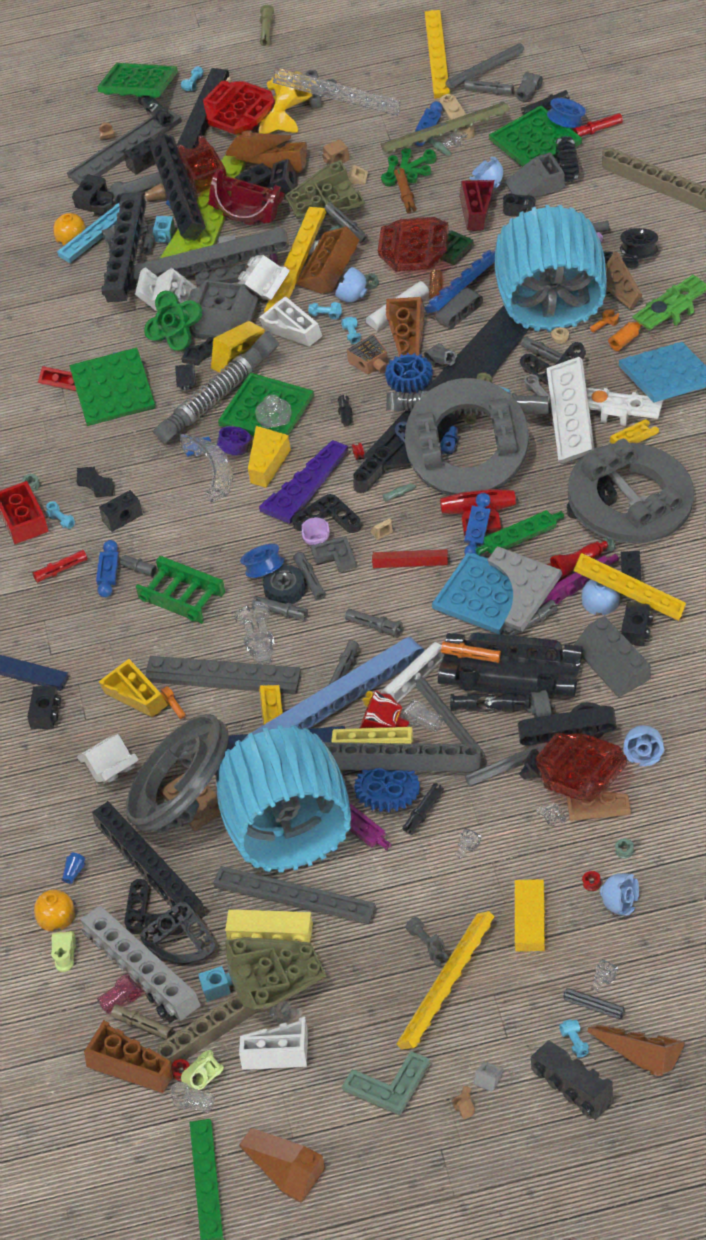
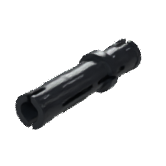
[521,90,570,115]
[402,783,444,835]

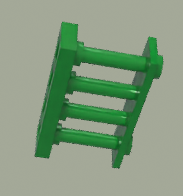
[136,556,225,624]

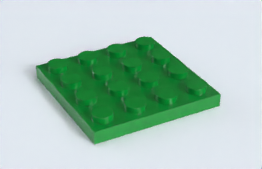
[97,62,178,98]
[489,106,582,167]
[69,347,156,426]
[218,372,314,436]

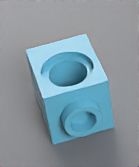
[153,216,175,243]
[198,966,232,1002]

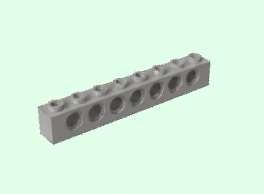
[80,905,200,1021]

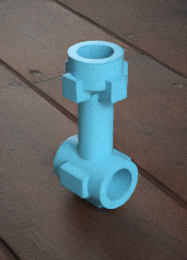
[181,66,204,91]
[308,302,342,320]
[341,317,361,345]
[46,501,75,529]
[559,1019,589,1058]

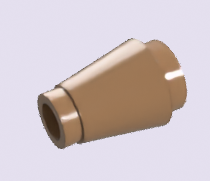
[145,183,167,201]

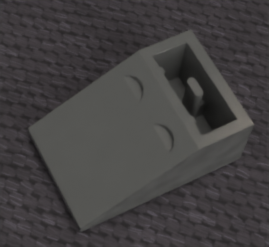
[505,152,565,198]

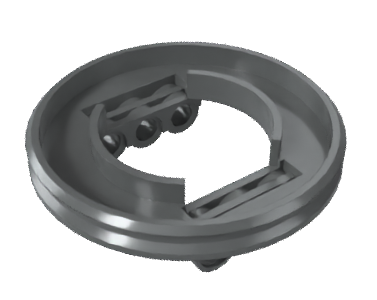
[405,378,529,495]
[568,438,694,543]
[126,714,229,833]

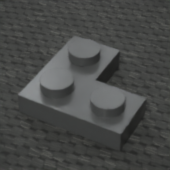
[310,536,357,572]

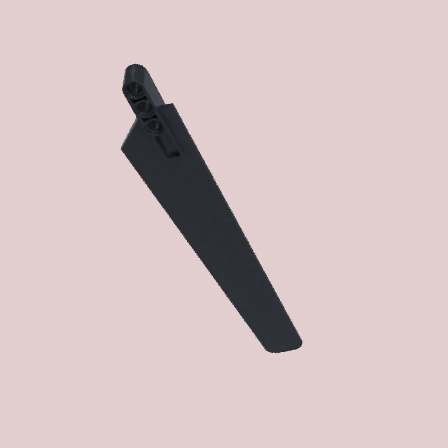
[353,305,531,493]

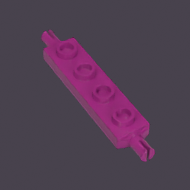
[541,553,619,606]
[349,803,392,850]

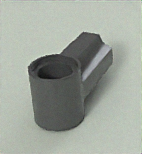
[515,72,543,102]
[424,343,457,366]

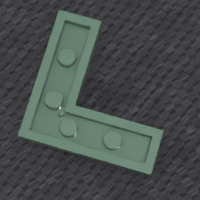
[342,1051,430,1115]

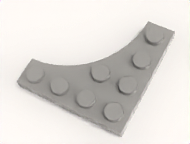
[487,546,562,632]

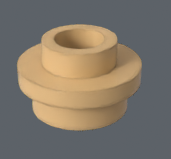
[551,327,569,344]

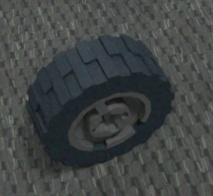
[263,564,306,604]

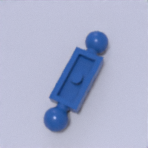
[414,101,443,146]
[464,493,491,555]
[96,540,119,598]

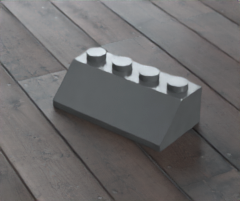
[574,615,651,698]

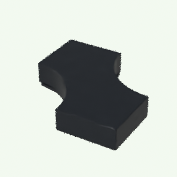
[181,337,214,366]
[76,466,113,497]

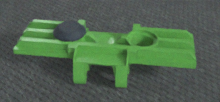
[632,274,706,330]

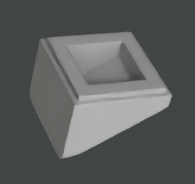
[474,1062,504,1091]

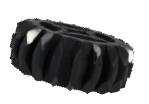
[555,136,579,182]

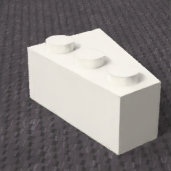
[259,296,322,347]
[239,1017,308,1070]

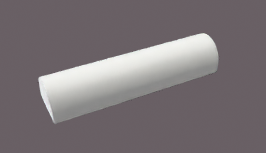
[366,281,430,331]
[381,642,444,703]

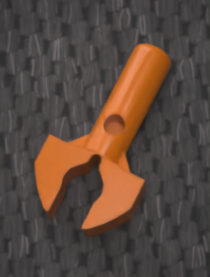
[590,309,619,332]
[161,686,186,719]

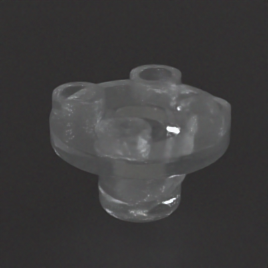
[255,394,292,428]

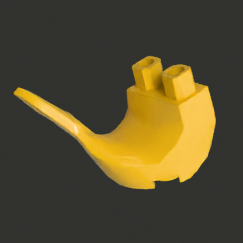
[259,71,313,134]

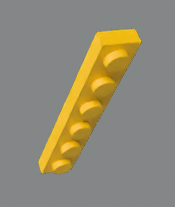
[573,553,686,621]

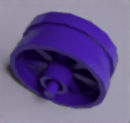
[217,426,251,455]

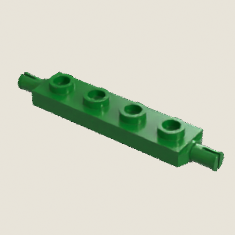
[475,510,564,555]

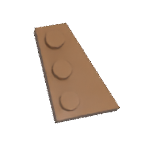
[606,251,642,309]
[565,786,631,821]

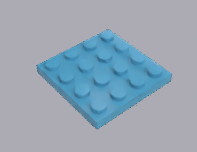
[619,342,706,403]
[432,553,513,634]

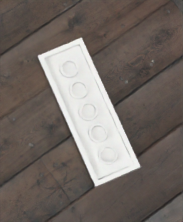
[547,357,594,464]

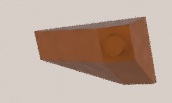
[225,131,291,158]
[236,142,307,173]
[386,297,425,357]
[587,1024,685,1076]
[239,1128,325,1203]

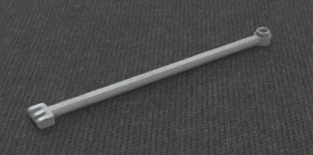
[525,374,647,508]

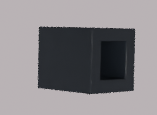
[175,364,196,390]

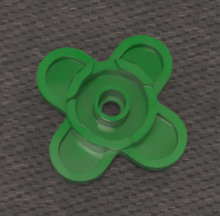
[144,290,202,352]

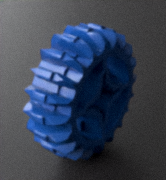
[385,353,433,394]

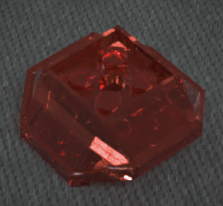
[377,217,449,272]
[536,733,627,802]

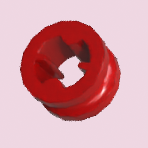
[352,442,365,460]
[582,871,601,891]
[171,1059,190,1081]

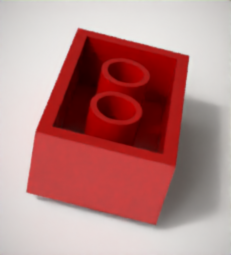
[0,481,49,545]

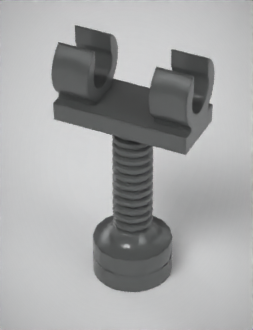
[406,917,448,967]

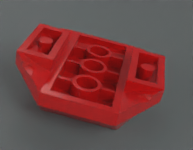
[203,81,275,135]

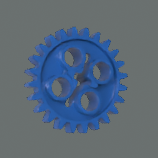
[354,768,420,813]

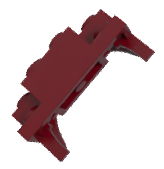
[208,169,285,225]

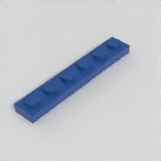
[424,250,495,314]

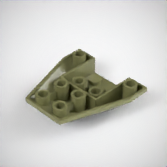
[285,160,365,219]
[225,937,326,1010]

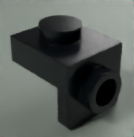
[89,190,113,215]
[519,749,548,779]

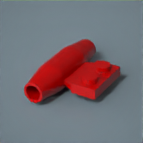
[440,489,516,536]

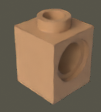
[322,139,350,164]

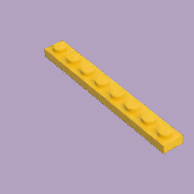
[424,10,450,99]
[264,207,326,313]
[396,911,495,1050]

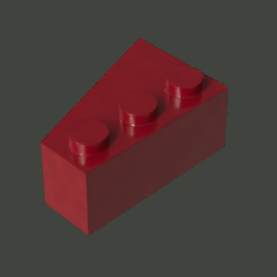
[459,180,495,230]

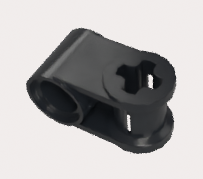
[503,193,536,217]

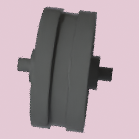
[527,690,555,718]

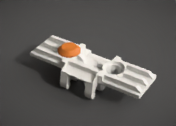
[586,388,663,426]

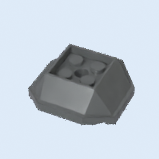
[188,280,259,339]

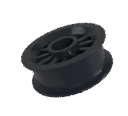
[620,228,659,258]

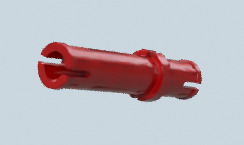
[574,113,623,137]
[32,549,88,583]

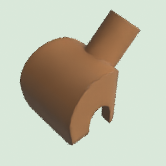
[99,122,115,140]
[451,1086,475,1119]

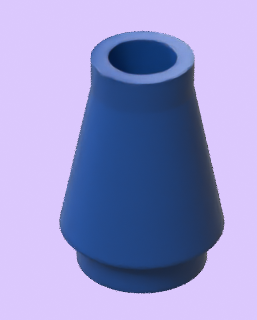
[61,852,85,884]

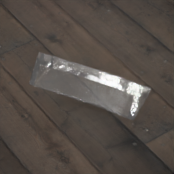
[180,434,233,503]

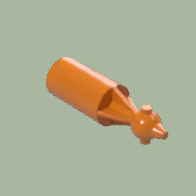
[608,321,643,351]

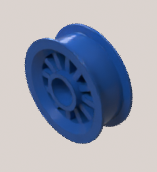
[547,98,586,128]
[240,544,284,578]

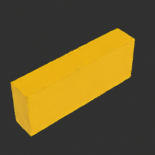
[515,879,545,952]

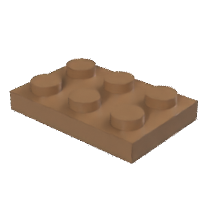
[160,773,221,831]

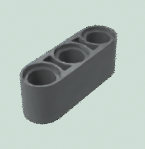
[435,288,483,329]

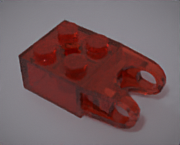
[177,136,227,193]

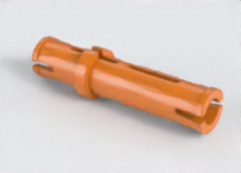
[441,641,501,663]

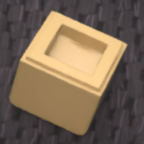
[348,165,368,185]
[371,518,393,540]

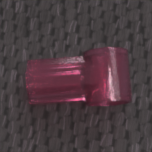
[97,974,142,1014]

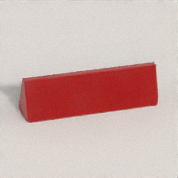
[38,366,76,391]
[372,549,448,568]

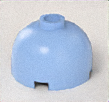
[470,157,504,189]
[335,267,368,303]
[582,579,620,615]
[623,725,664,766]
[600,873,639,916]

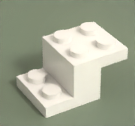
[238,255,290,300]
[135,267,197,311]
[77,734,138,783]

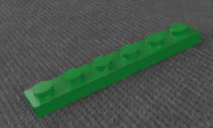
[189,1118,224,1240]

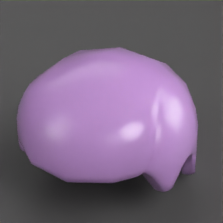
[302,517,330,545]

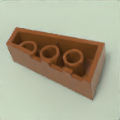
[84,1020,173,1093]

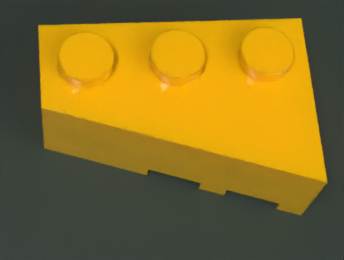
[211,321,265,373]
[99,659,168,717]

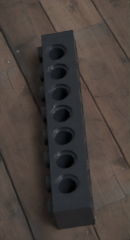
[150,132,206,241]
[101,192,146,303]
[92,801,206,926]

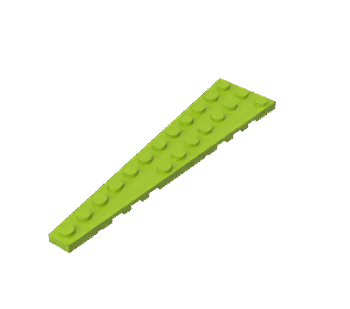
[159,134,246,275]

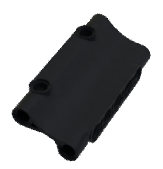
[438,632,583,698]

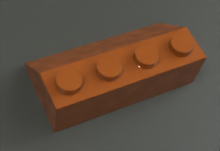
[297,226,360,294]

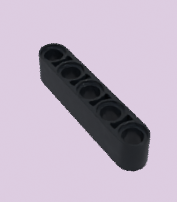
[518,706,617,746]

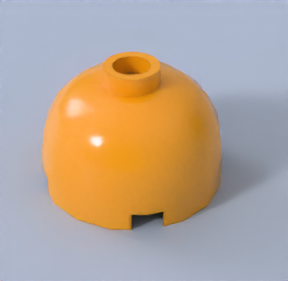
[53,213,86,245]
[34,889,75,931]

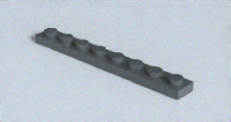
[213,866,376,924]

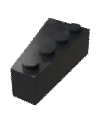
[530,1040,613,1120]

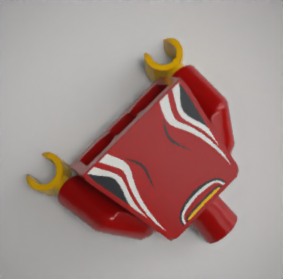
[359,690,409,729]

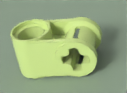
[51,931,76,972]
[181,1050,224,1089]

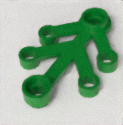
[381,148,437,187]

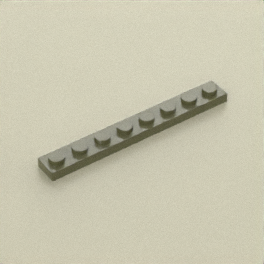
[380,102,509,153]

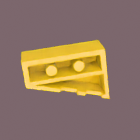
[248,426,291,488]

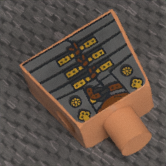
[347,334,388,374]

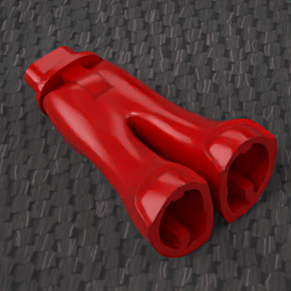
[547,540,608,583]

